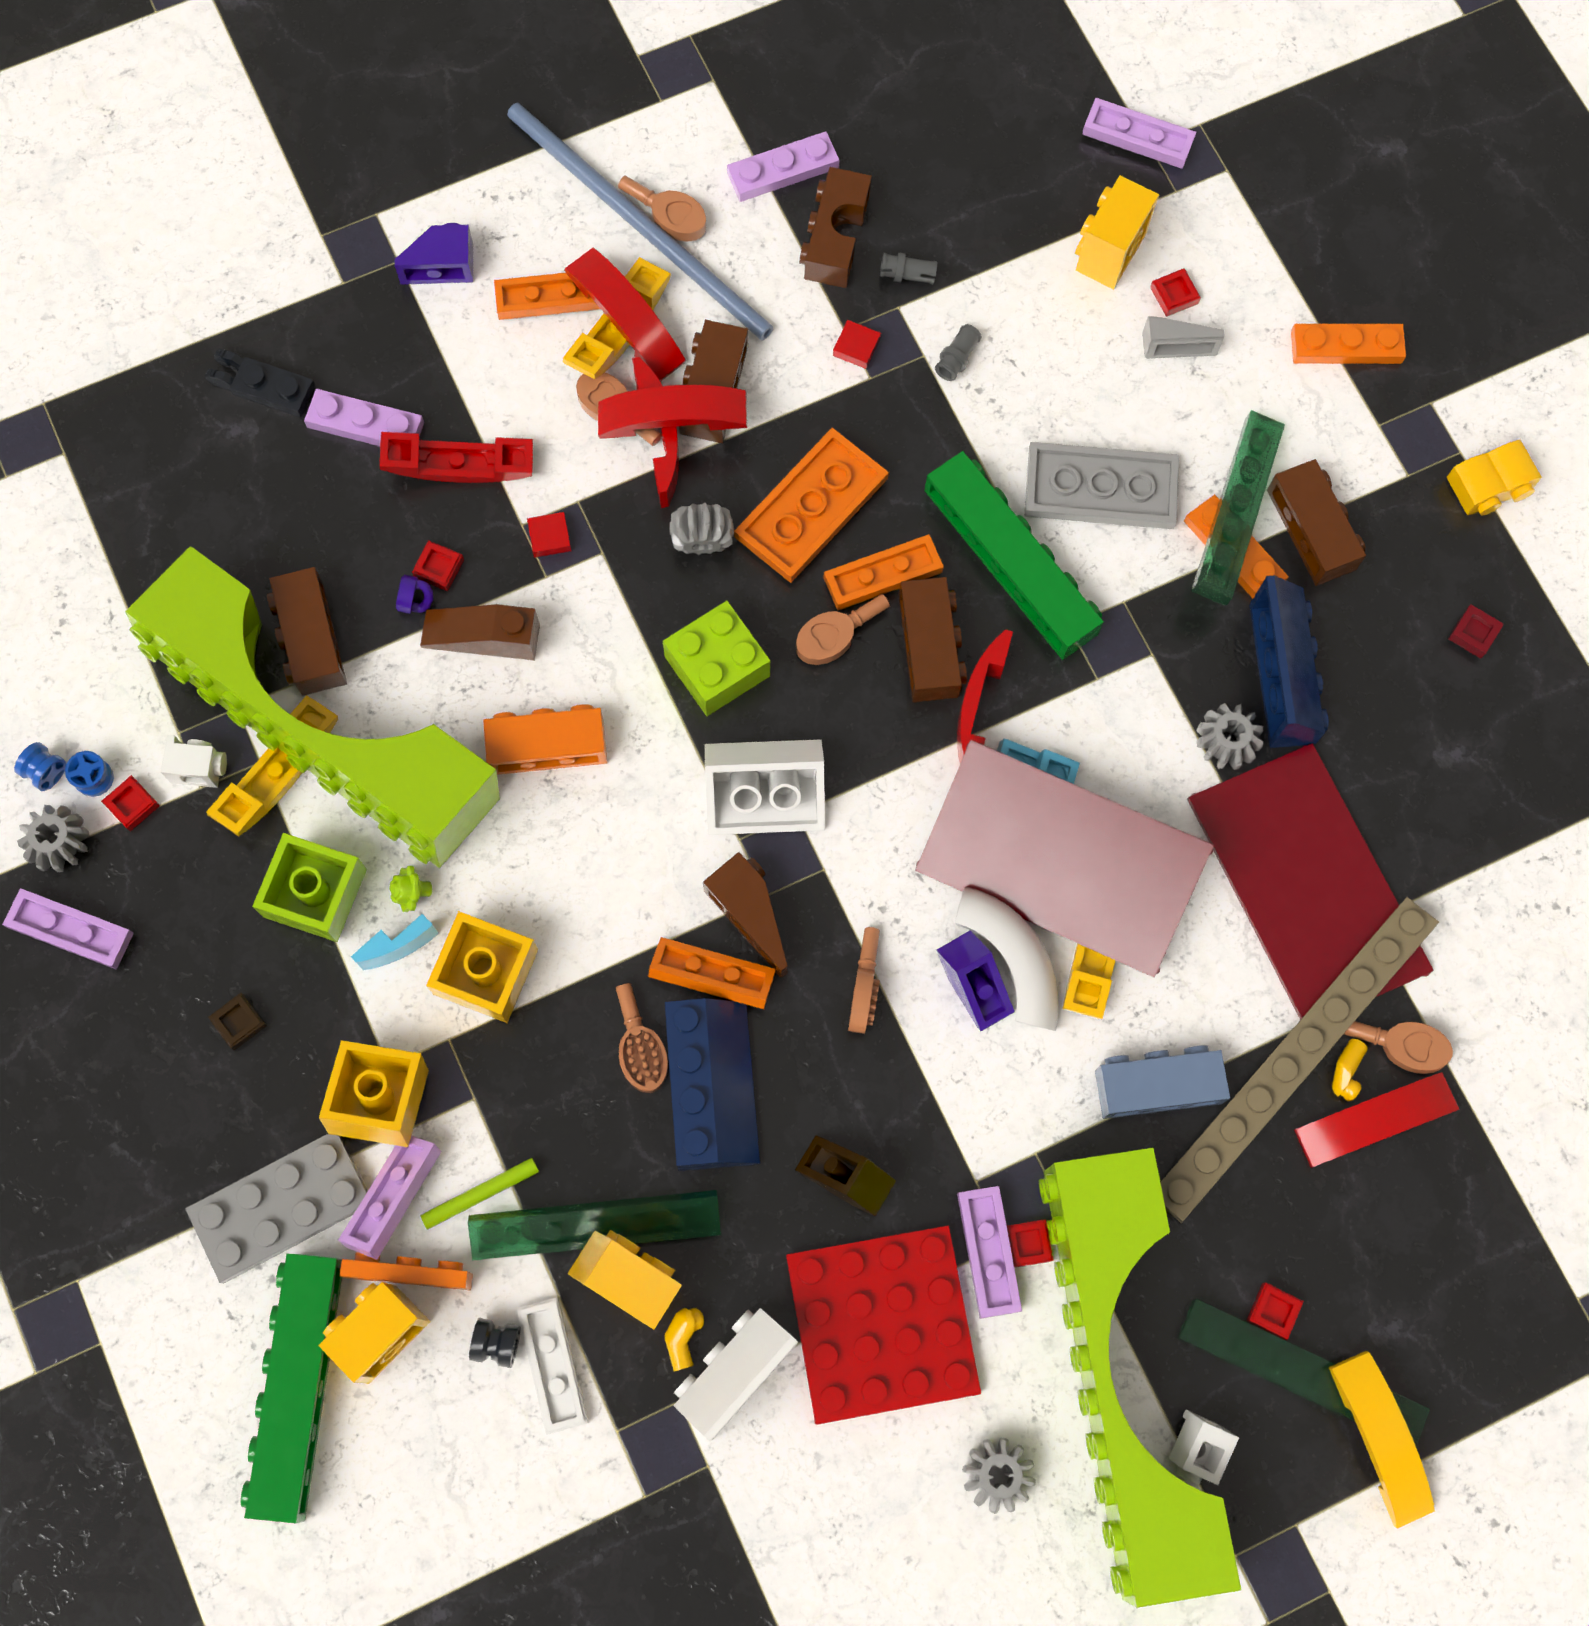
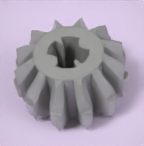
[669,503,734,555]
[1196,703,1263,770]
[17,804,90,872]
[962,1438,1036,1514]

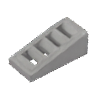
[1142,316,1225,359]

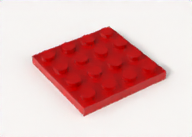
[786,1225,981,1425]

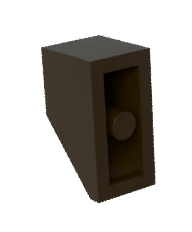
[795,1135,896,1216]

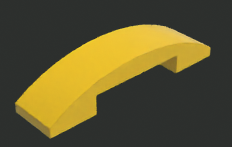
[563,257,671,379]
[206,695,338,836]
[1062,943,1116,1019]
[1329,1351,1435,1529]

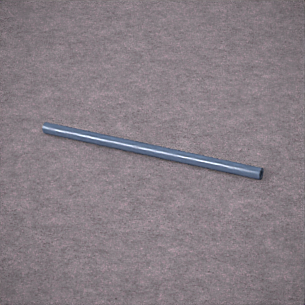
[507,103,773,341]

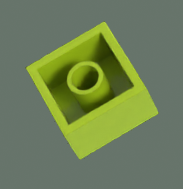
[663,601,770,716]
[252,833,367,942]

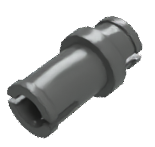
[880,252,937,285]
[935,324,982,381]

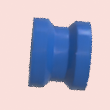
[14,742,66,791]
[65,751,114,797]

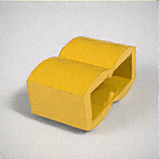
[1446,440,1542,516]

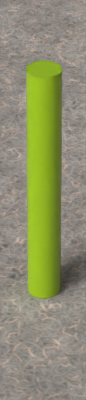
[420,1158,539,1230]

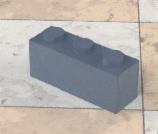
[1095,1045,1230,1119]

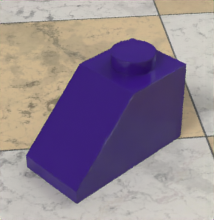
[395,223,473,284]
[936,931,1015,1031]

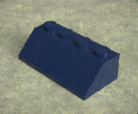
[1249,575,1329,748]
[665,998,760,1171]

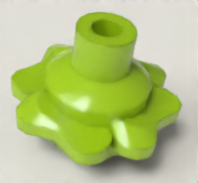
[389,866,432,912]

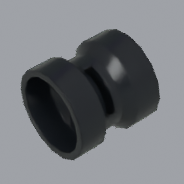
[469,1318,521,1368]

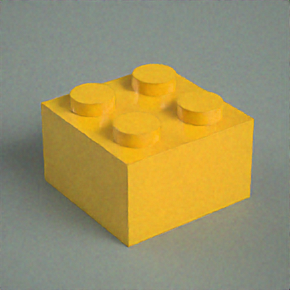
[1075,175,1159,290]
[426,911,538,1023]
[319,1040,429,1147]
[567,1230,682,1330]
[318,1282,431,1384]

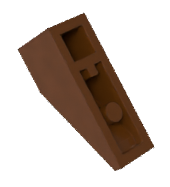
[420,604,540,661]
[703,852,788,978]

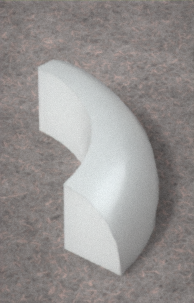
[955,887,1059,1031]

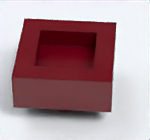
[1448,604,1504,659]

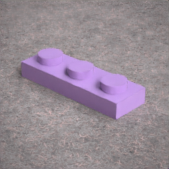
[1082,98,1196,169]
[727,131,839,202]
[304,389,424,446]
[2,888,134,970]
[338,1136,442,1260]
[957,1186,1022,1319]

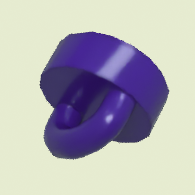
[396,574,433,614]

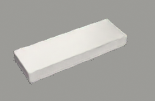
[517,1297,588,1435]

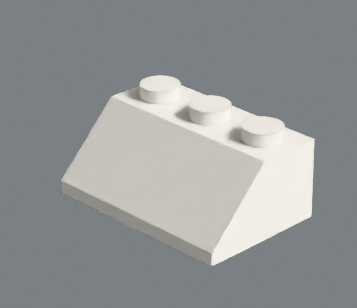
[705,739,825,835]
[673,1308,798,1442]

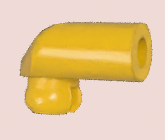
[1332,1039,1368,1101]
[665,1308,704,1372]

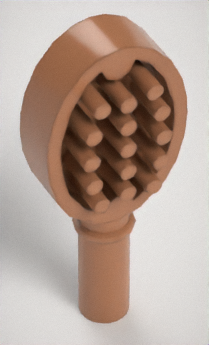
[618,175,707,242]
[576,373,662,446]
[796,594,890,665]
[848,927,880,1034]
[616,983,669,1093]
[1344,1021,1453,1074]

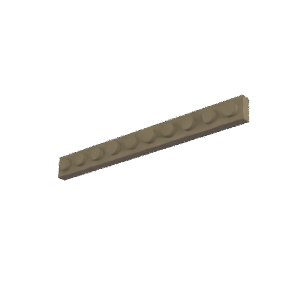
[1160,897,1439,1224]

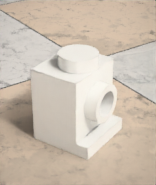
[161,735,227,788]
[1168,1409,1239,1485]

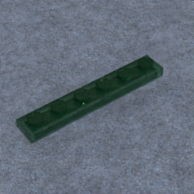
[1191,410,1285,606]
[467,1190,721,1261]
[1178,1299,1430,1447]

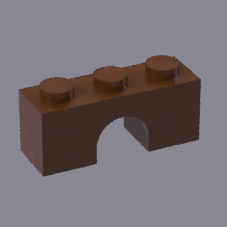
[799,167,872,288]

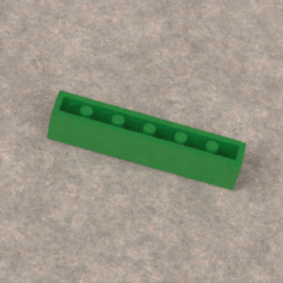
[924,451,1104,660]
[240,1253,342,1524]

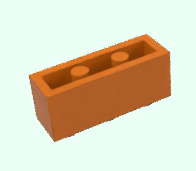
[483,704,607,775]

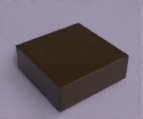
[208,993,267,1051]

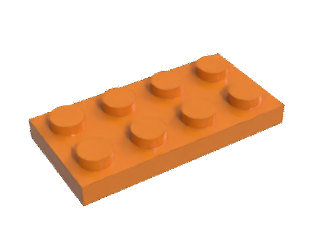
[734,428,889,583]

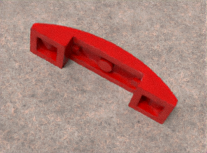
[564,247,686,382]
[632,357,679,508]
[598,385,747,439]
[380,432,533,483]
[957,630,1013,763]
[1294,1072,1460,1168]

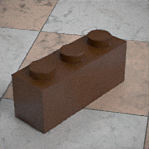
[679,319,749,444]
[1267,459,1366,586]
[267,567,347,696]
[899,577,967,702]

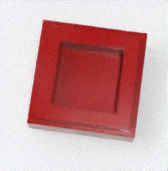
[1150,268,1201,317]
[833,320,881,369]
[527,512,571,558]
[412,540,464,591]
[101,775,160,831]
[1007,1219,1054,1268]
[1246,1282,1304,1340]

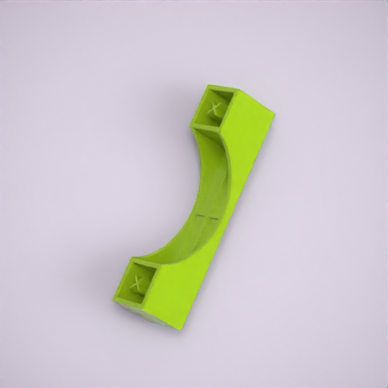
[125,546,500,868]
[1039,1148,1241,1608]

